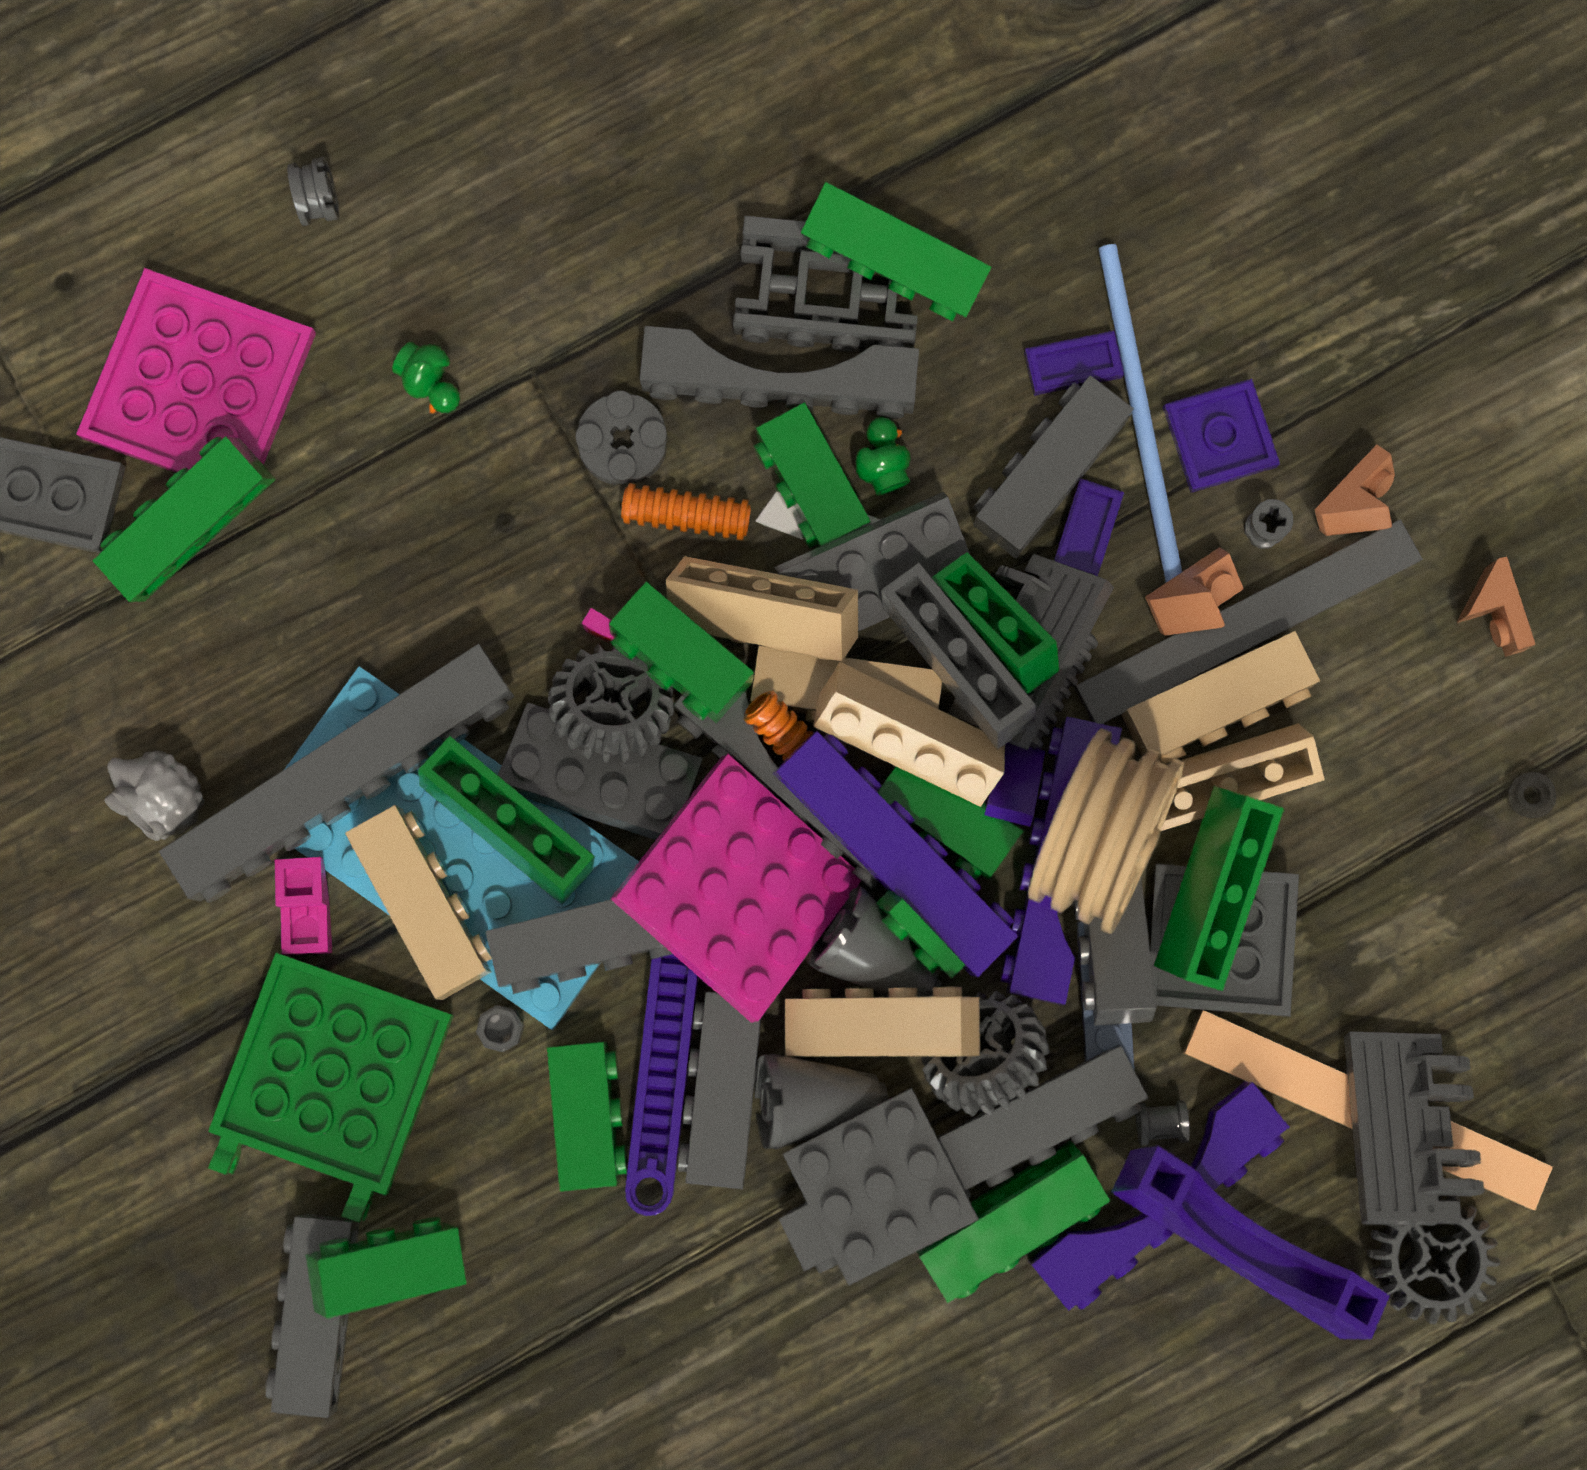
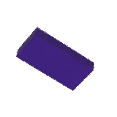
[1024,331,1124,396]
[1054,479,1124,576]
[984,742,1045,826]

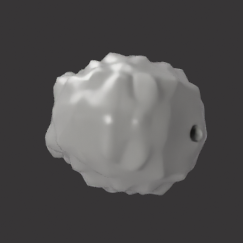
[105,750,204,841]

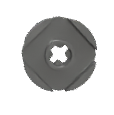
[575,391,668,485]

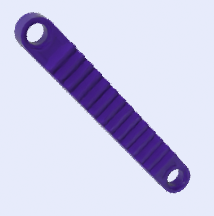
[625,955,698,1216]

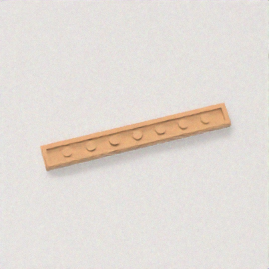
[1183,1010,1553,1210]

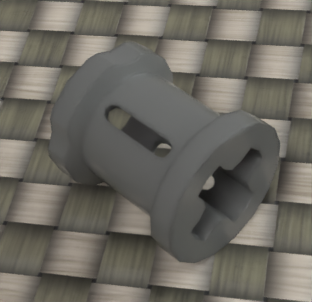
[1244,499,1293,549]
[1136,1100,1190,1145]

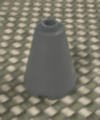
[807,886,942,997]
[755,1053,888,1149]

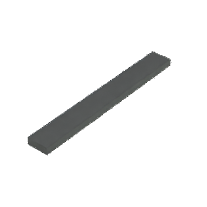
[1074,519,1423,724]

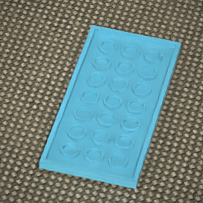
[284,666,639,1030]

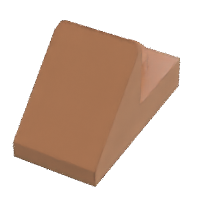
[1315,444,1395,536]
[1145,547,1244,636]
[1457,556,1536,657]

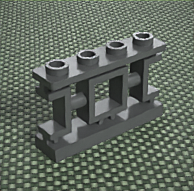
[733,216,918,352]

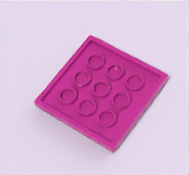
[76,268,316,473]
[610,754,861,1023]

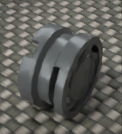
[287,157,340,226]

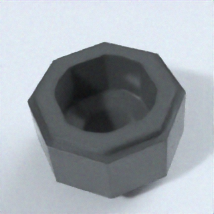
[476,1005,525,1052]

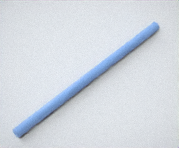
[1099,244,1182,583]

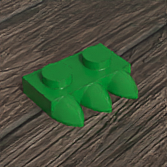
[876,890,965,978]

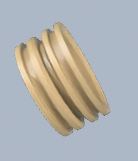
[1029,728,1184,934]

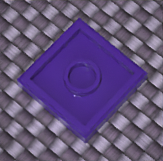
[1163,379,1280,493]

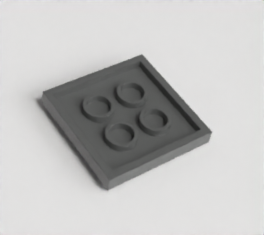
[1150,864,1299,1017]
[783,1088,978,1285]

